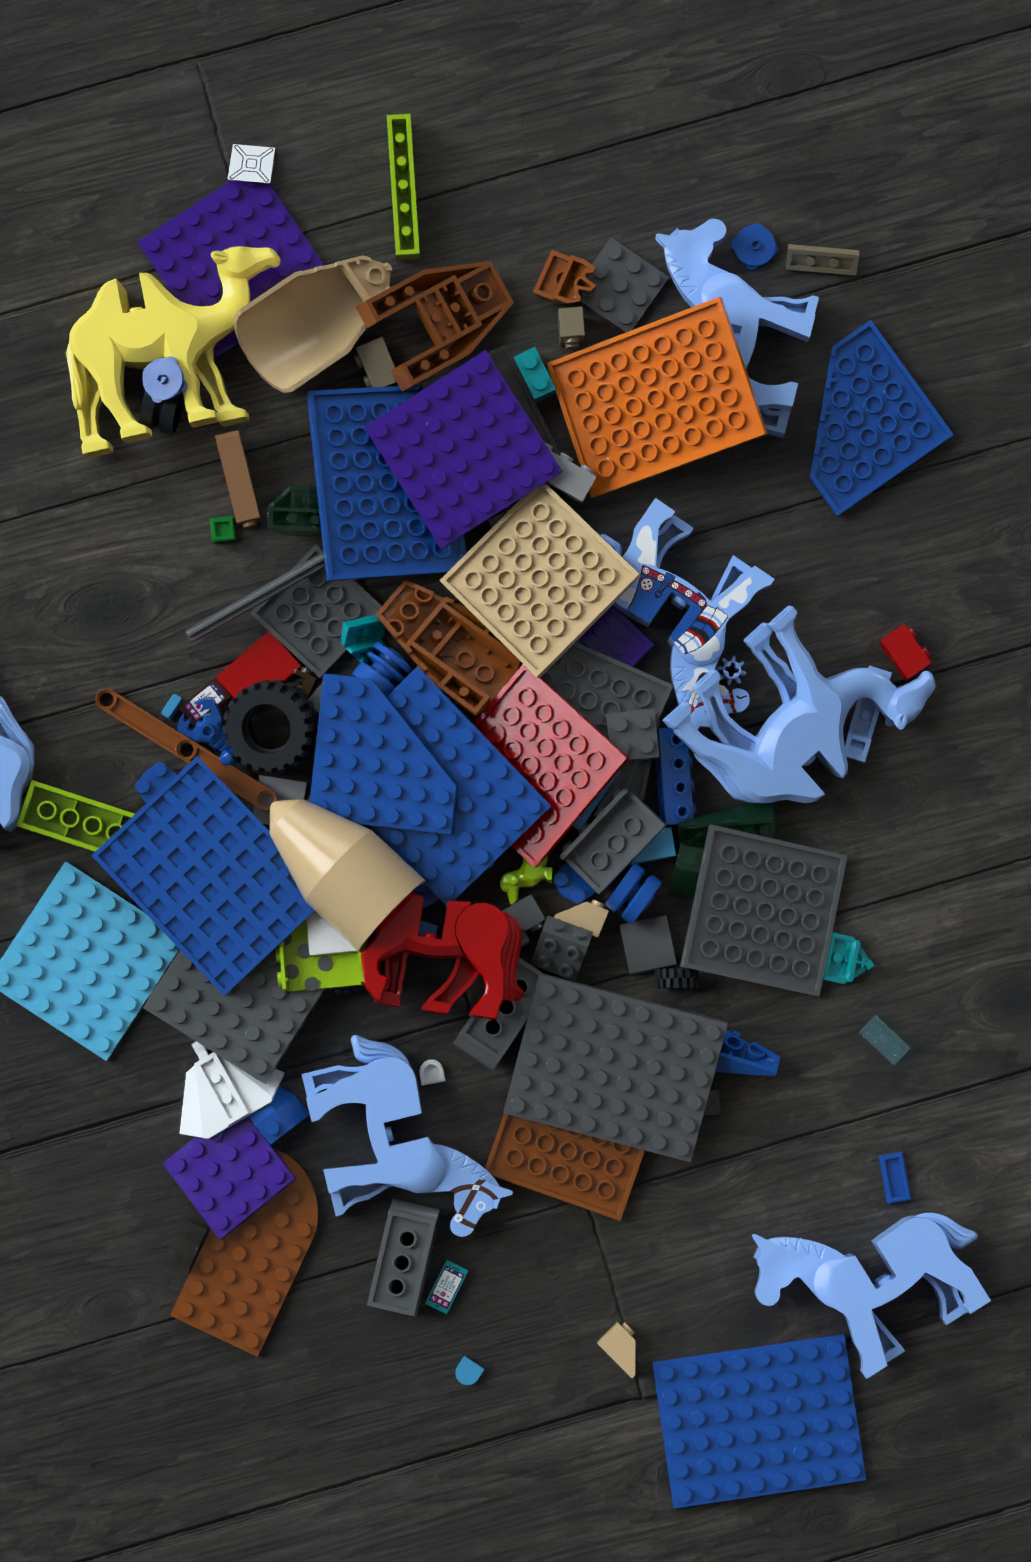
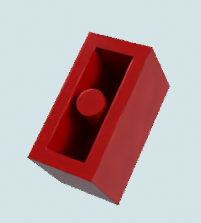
[878,624,931,682]

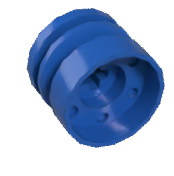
[351,642,413,697]

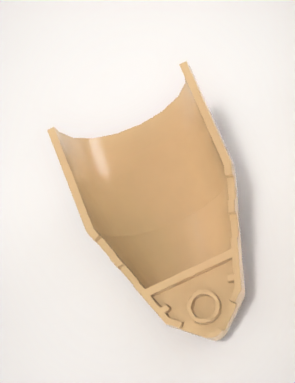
[233,255,392,393]
[269,799,425,952]

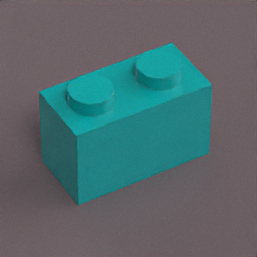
[513,347,556,404]

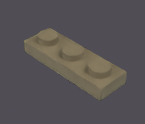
[786,244,859,276]

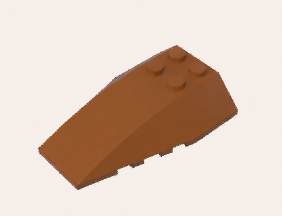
[376,580,523,716]

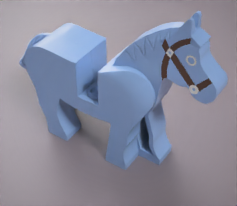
[302,1035,513,1237]

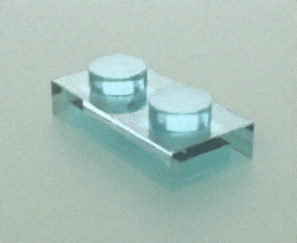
[859,1015,910,1066]

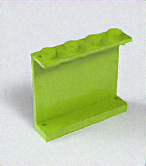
[275,919,369,992]

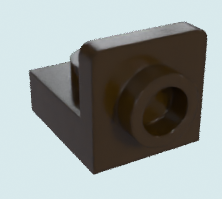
[293,667,319,700]

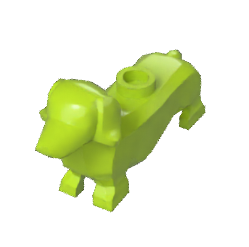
[500,856,552,905]

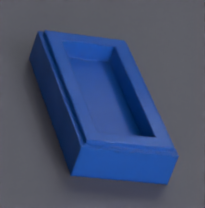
[878,1152,911,1204]

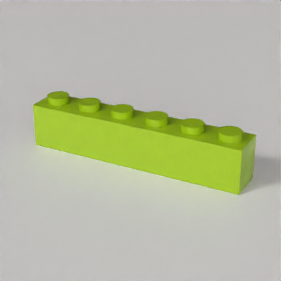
[387,114,420,262]

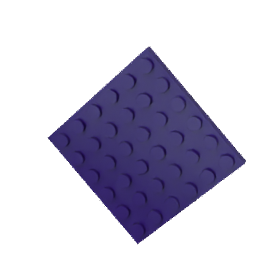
[138,180,324,360]
[364,350,563,549]

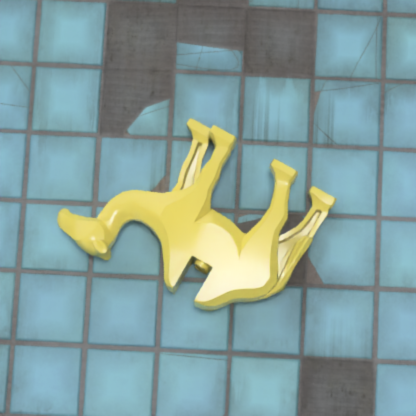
[66,246,281,458]

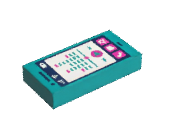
[425,1260,468,1314]

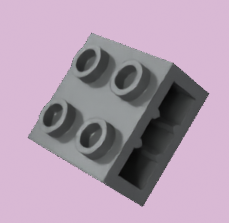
[530,916,593,981]

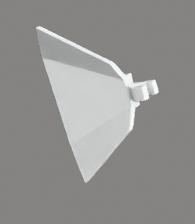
[180,1042,285,1139]

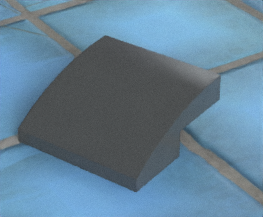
[619,915,677,975]

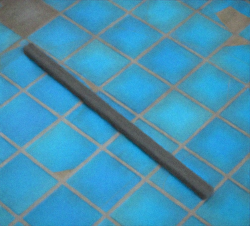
[186,552,325,642]

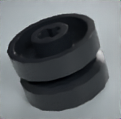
[139,390,184,436]

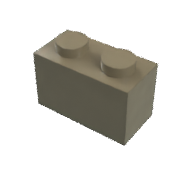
[558,307,585,350]
[354,337,398,388]

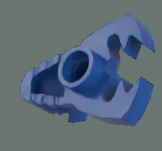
[177,697,240,767]

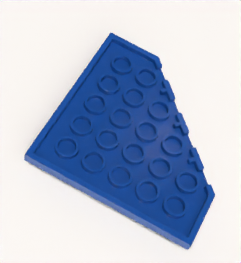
[809,320,954,517]
[310,674,457,834]

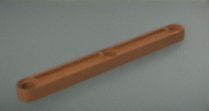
[96,689,279,812]

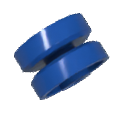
[605,863,662,925]

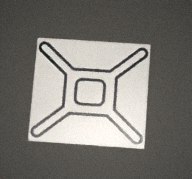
[228,144,275,183]

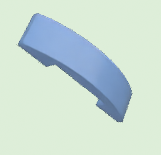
[844,666,892,763]

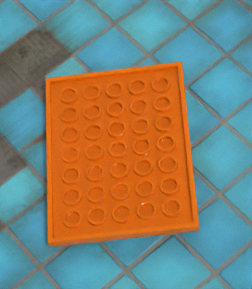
[546,297,767,498]

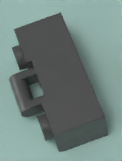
[501,895,546,948]

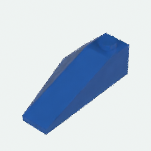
[692,1012,780,1076]
[249,1085,310,1145]

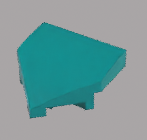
[341,615,386,664]
[823,932,874,984]

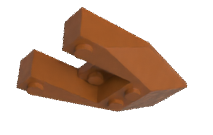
[356,261,514,391]

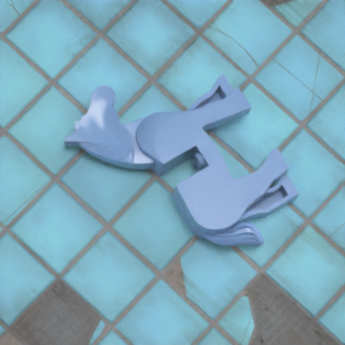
[655,219,819,438]
[752,1213,991,1379]

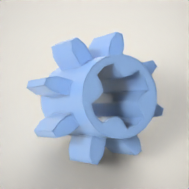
[716,656,746,686]

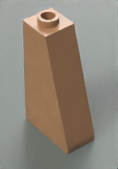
[215,430,261,528]

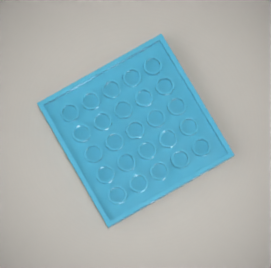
[0,861,180,1061]

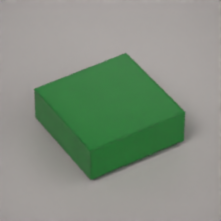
[209,516,236,543]

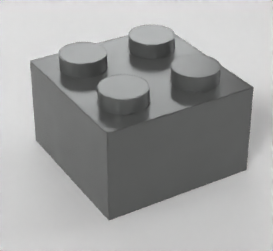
[605,709,660,762]

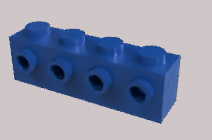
[655,728,697,825]

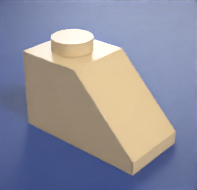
[554,900,609,938]
[597,1321,635,1378]

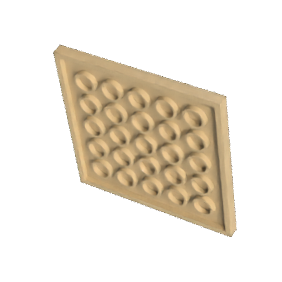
[440,483,641,679]

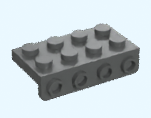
[560,788,667,894]

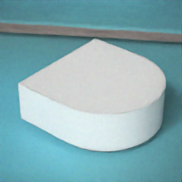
[419,1060,445,1085]

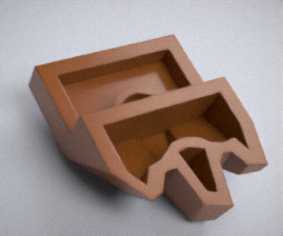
[533,250,596,304]

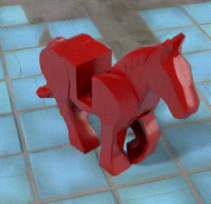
[361,891,524,1021]

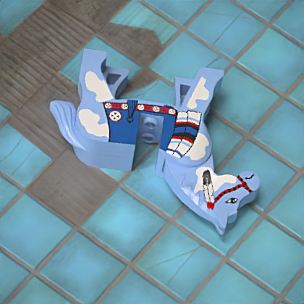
[600,498,775,730]

